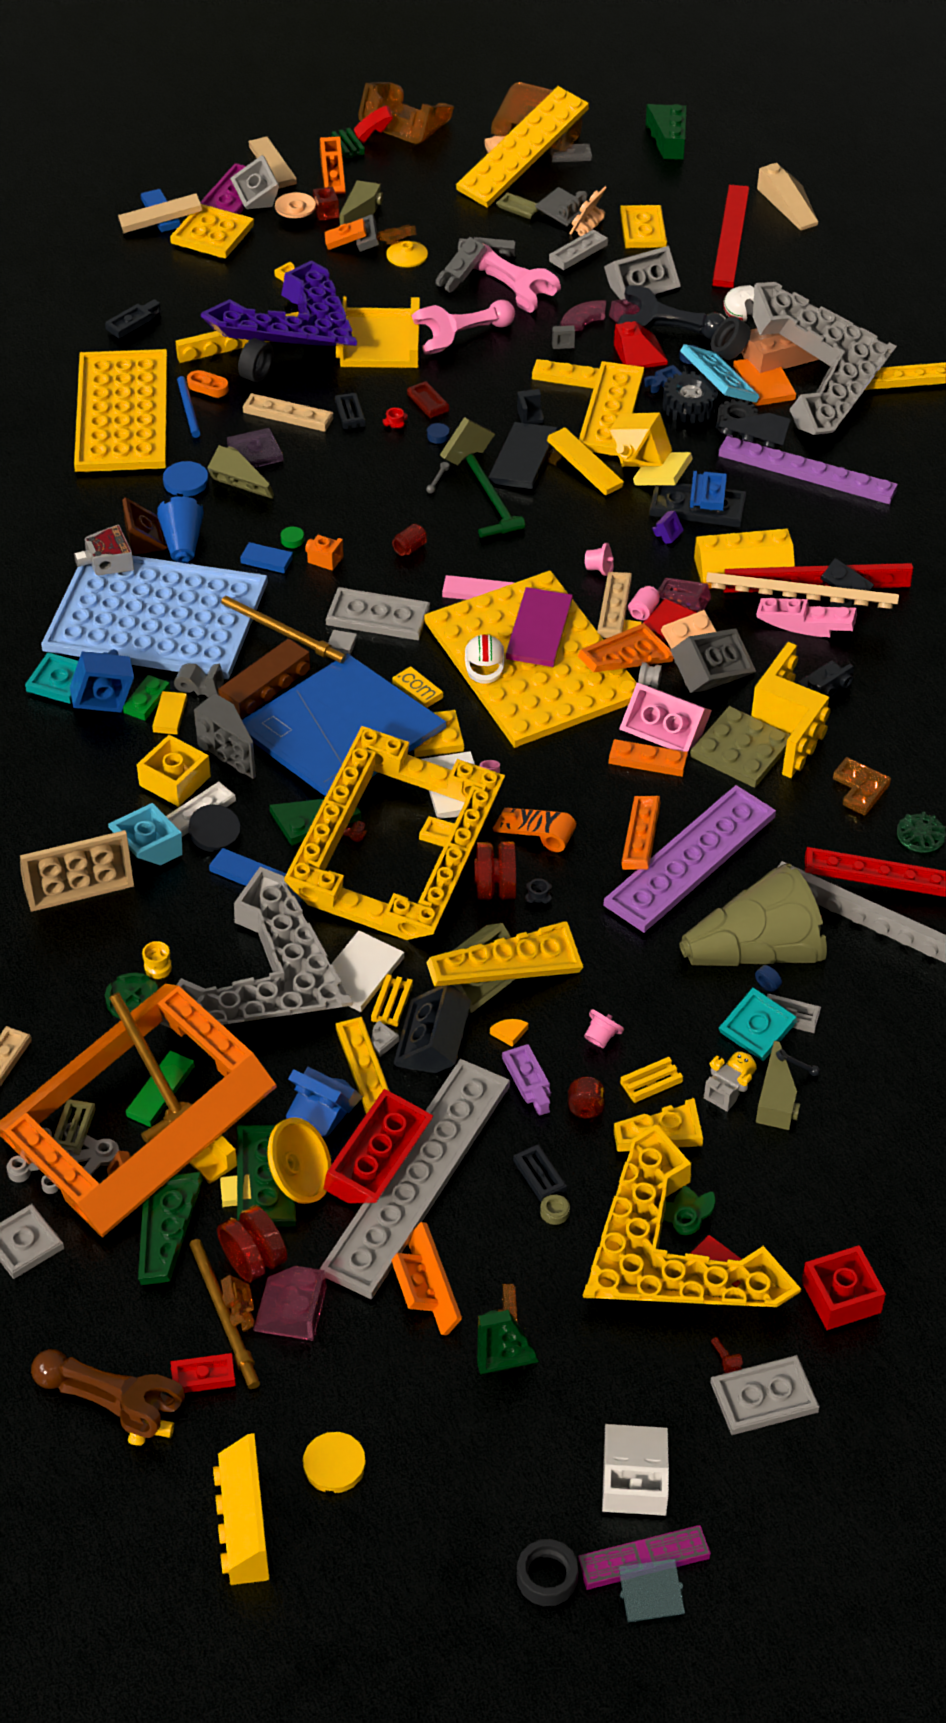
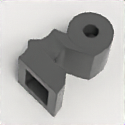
[174,663,225,698]

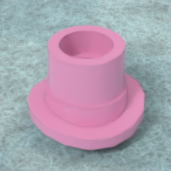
[585,543,614,576]
[584,1009,624,1048]

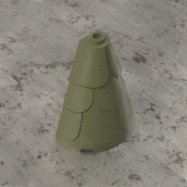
[680,863,827,966]

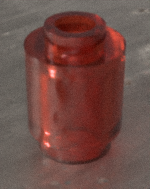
[392,524,427,556]

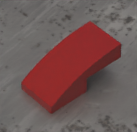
[354,106,393,144]

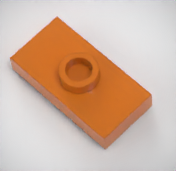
[325,218,367,250]

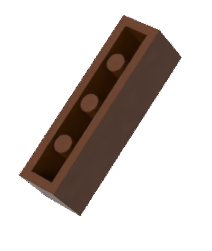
[218,638,310,720]

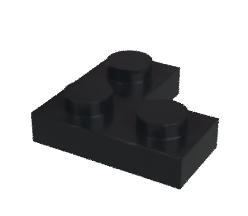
[820,558,874,609]

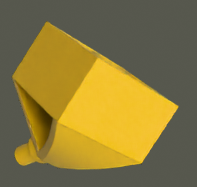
[609,413,672,467]

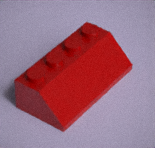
[323,1089,433,1203]

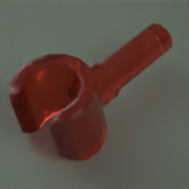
[343,821,367,842]
[711,1337,743,1373]

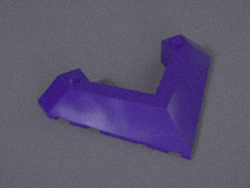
[201,261,357,346]

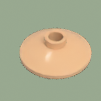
[275,192,316,218]

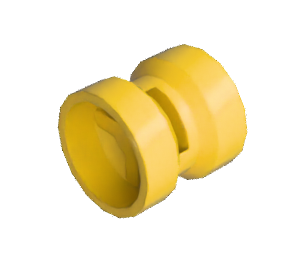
[142,941,172,979]

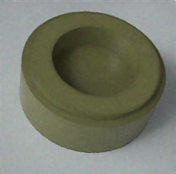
[540,1194,570,1225]

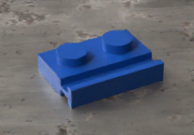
[690,471,727,511]

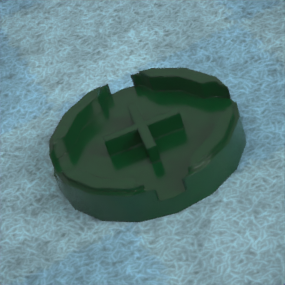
[105,973,159,1019]

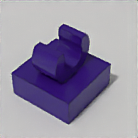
[652,511,684,543]

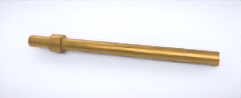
[221,596,346,663]
[190,1239,260,1389]

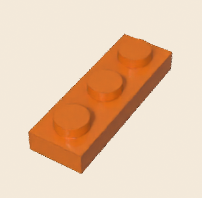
[609,739,688,777]

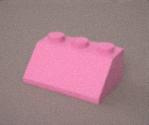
[620,683,712,756]

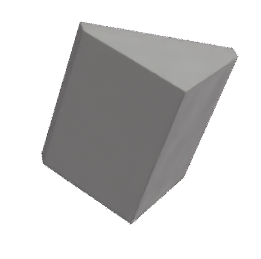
[230,155,279,209]

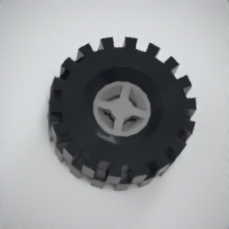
[662,371,719,423]

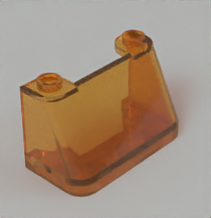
[359,82,454,144]
[491,83,583,151]

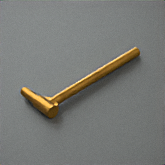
[109,992,192,1143]

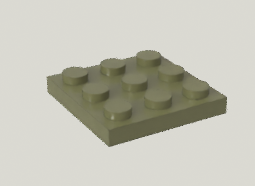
[690,706,790,788]

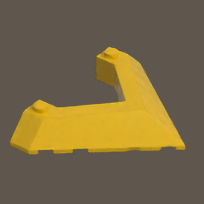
[583,1124,801,1307]

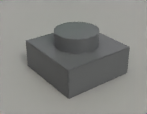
[552,325,575,349]

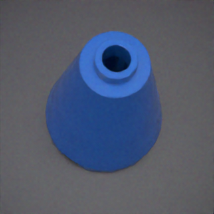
[157,496,204,563]

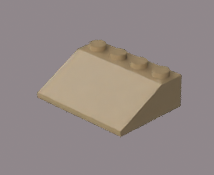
[20,830,134,912]

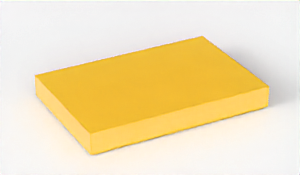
[620,205,667,248]

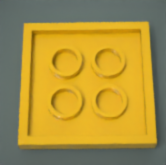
[170,204,254,258]

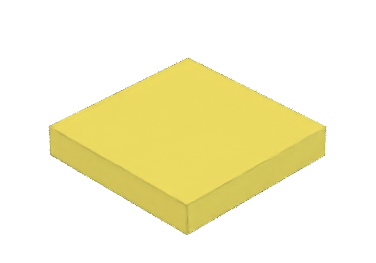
[633,452,693,485]

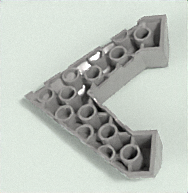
[753,282,896,435]
[160,867,353,1029]

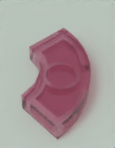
[561,300,606,331]

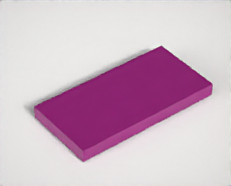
[200,163,246,215]
[506,587,572,667]

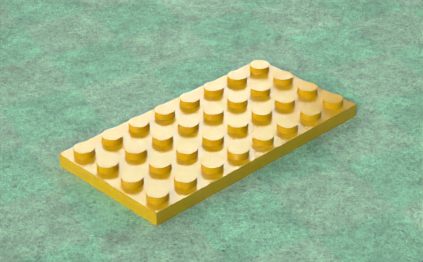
[74,349,167,472]

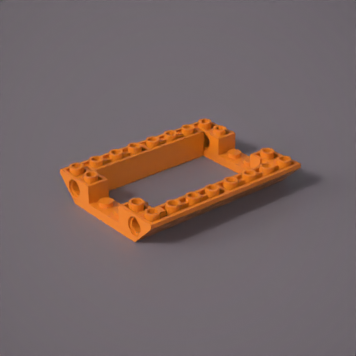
[0,984,277,1238]

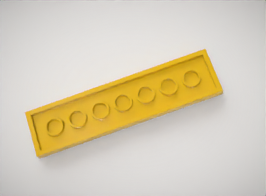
[456,86,589,208]

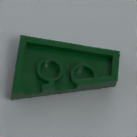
[269,799,361,846]
[477,1310,539,1374]

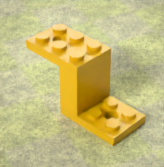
[751,642,830,778]

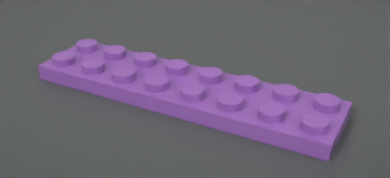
[604,785,776,933]

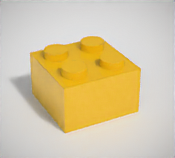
[137,735,211,807]

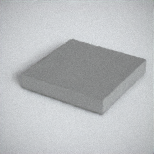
[0,1204,64,1279]

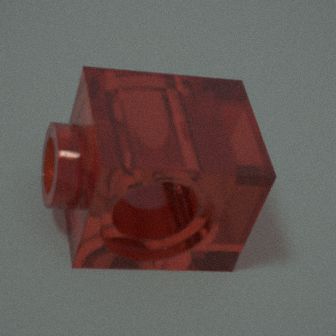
[313,186,339,220]

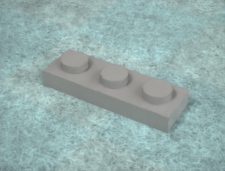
[549,229,608,270]

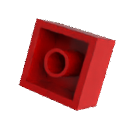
[802,1245,886,1330]

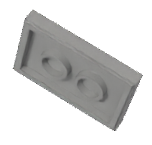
[711,1355,819,1435]

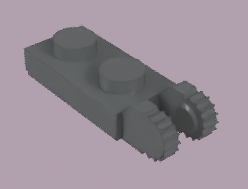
[435,237,487,292]

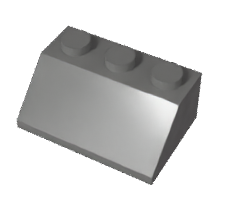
[604,246,681,303]

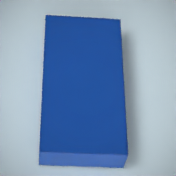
[240,542,293,573]

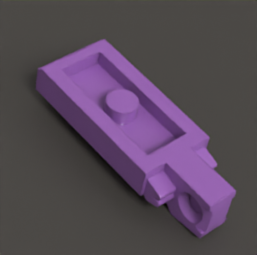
[502,1044,551,1116]

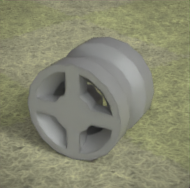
[638,662,662,689]

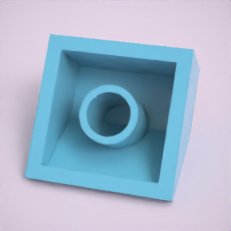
[109,803,182,865]

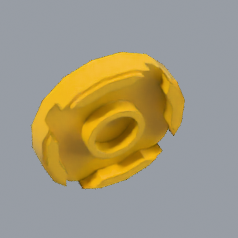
[303,1432,365,1493]

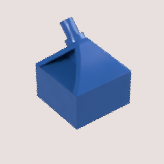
[70,649,134,712]

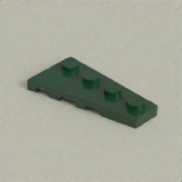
[138,1172,203,1285]

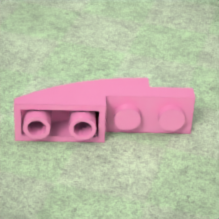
[756,598,857,637]

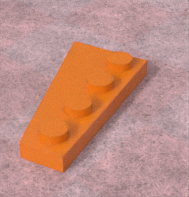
[577,623,674,673]

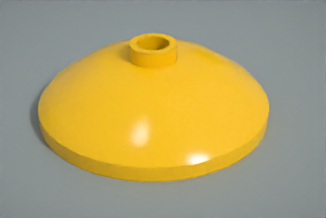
[267,1117,331,1204]

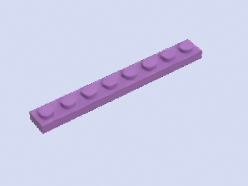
[719,436,898,504]

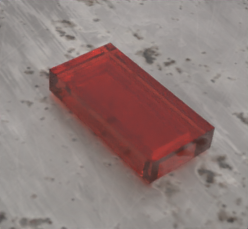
[407,381,449,418]

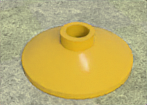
[387,241,428,267]

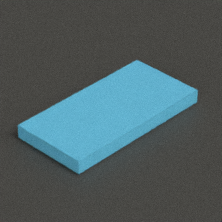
[680,344,760,403]

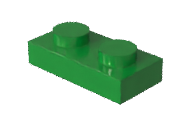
[123,675,170,721]

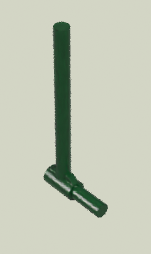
[466,454,525,538]

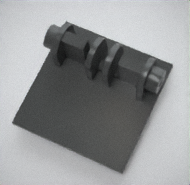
[535,187,588,226]

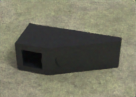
[715,413,790,449]

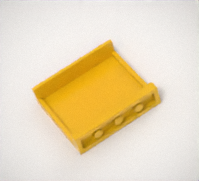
[336,297,420,368]

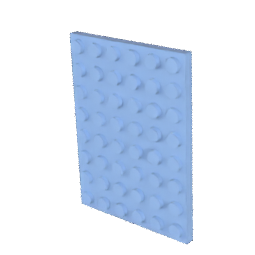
[41,556,268,680]

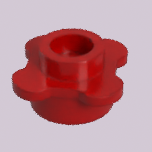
[383,407,408,428]

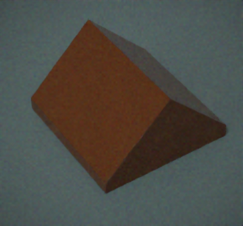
[122,497,167,555]

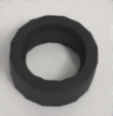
[711,317,751,360]
[238,338,274,383]
[517,1539,578,1606]

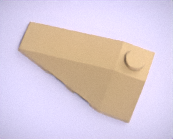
[757,163,818,230]

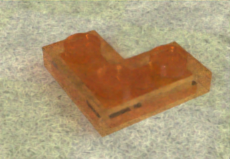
[833,757,891,815]

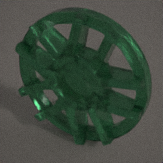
[897,812,946,852]

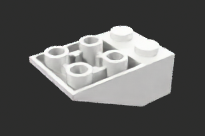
[602,1424,669,1515]

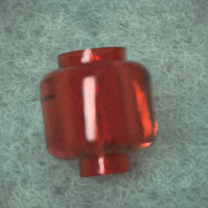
[568,1077,605,1119]

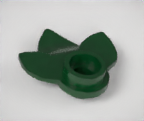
[663,1186,716,1235]

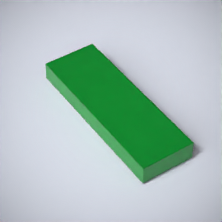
[126,1051,195,1127]

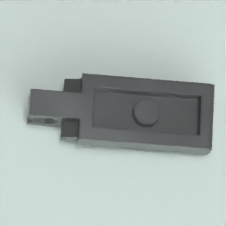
[458,237,516,258]

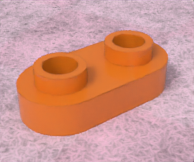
[187,370,228,398]

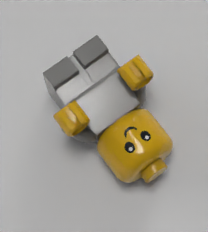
[704,1052,756,1112]

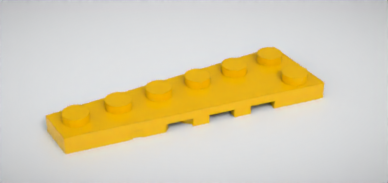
[427,922,583,986]

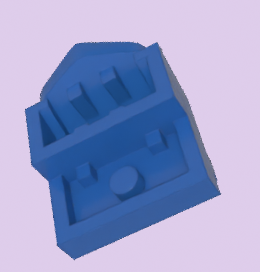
[286,1067,363,1138]

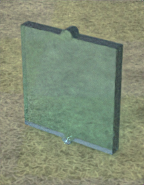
[619,1559,684,1622]

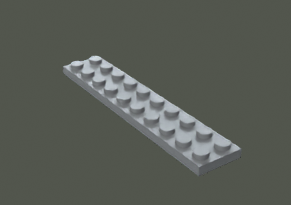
[320,1059,510,1299]

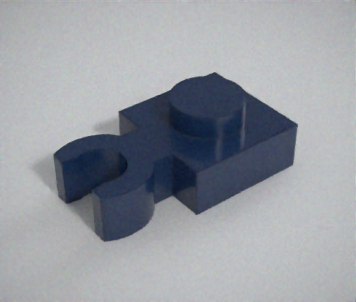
[644,365,681,393]

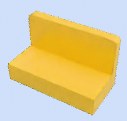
[189,1135,237,1183]

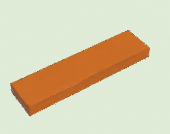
[622,796,661,870]

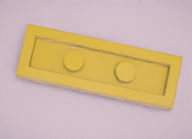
[532,359,599,389]

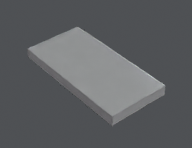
[326,587,430,640]

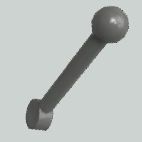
[426,462,449,493]

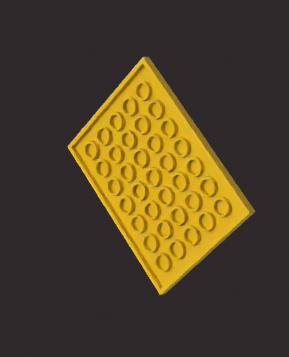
[424,571,637,748]

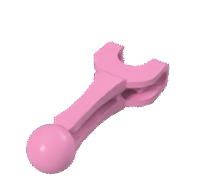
[474,244,561,313]
[412,300,515,355]

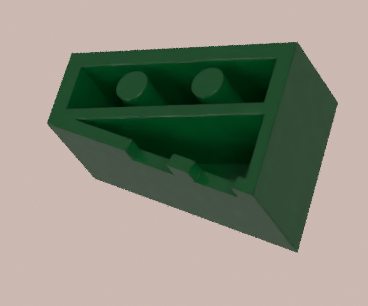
[646,104,686,160]

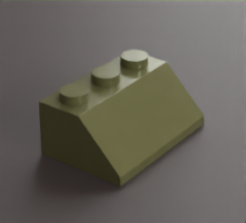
[453,923,515,1013]

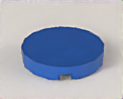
[163,461,208,497]

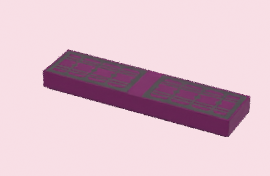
[578,1525,710,1590]

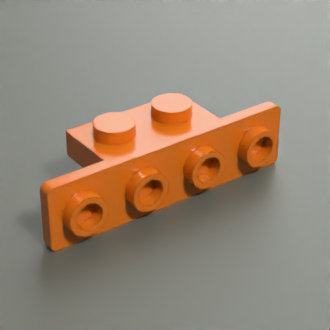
[391,1222,462,1335]

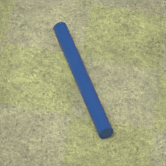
[177,376,201,438]

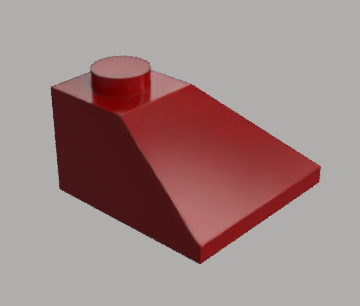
[614,321,668,368]

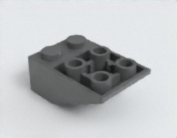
[194,693,256,779]

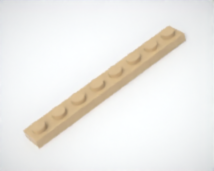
[706,572,899,609]

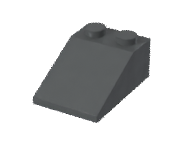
[670,629,756,693]

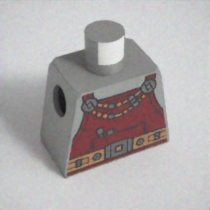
[74,525,134,576]

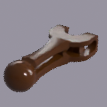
[31,1349,185,1438]

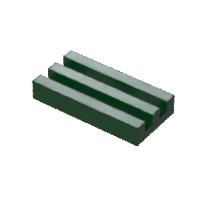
[332,128,365,159]

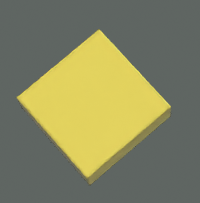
[220,1175,251,1207]

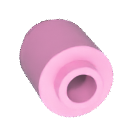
[628,586,660,620]

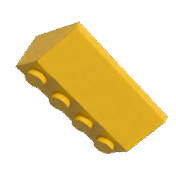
[694,529,795,589]
[213,1434,269,1585]

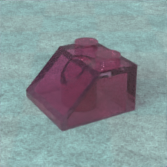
[254,1266,326,1341]

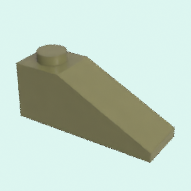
[340,180,383,225]
[207,445,274,499]
[756,1041,800,1130]

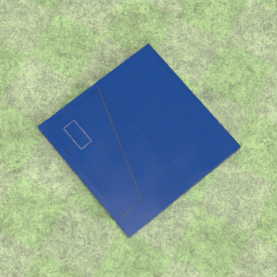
[242,653,446,797]

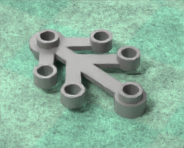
[7,1123,119,1194]

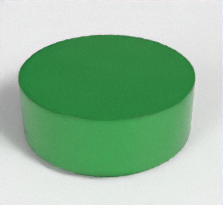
[281,527,304,548]

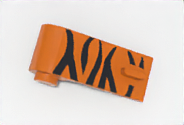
[493,808,577,852]

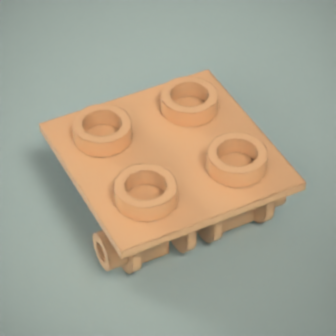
[570,186,607,236]

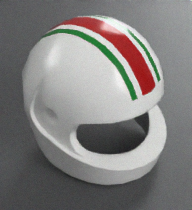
[724,285,754,322]
[465,634,504,684]

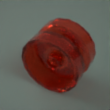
[474,841,516,900]
[217,1205,287,1283]

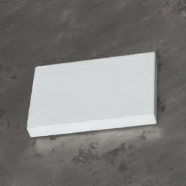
[422,751,475,819]
[332,931,404,1012]

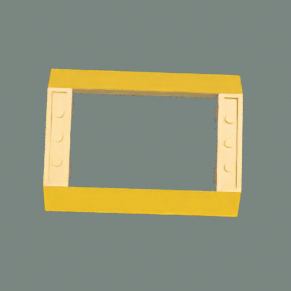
[284,726,505,940]

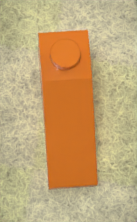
[320,137,345,195]

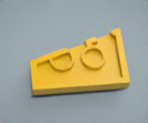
[614,1098,703,1152]

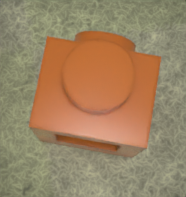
[305,535,343,571]

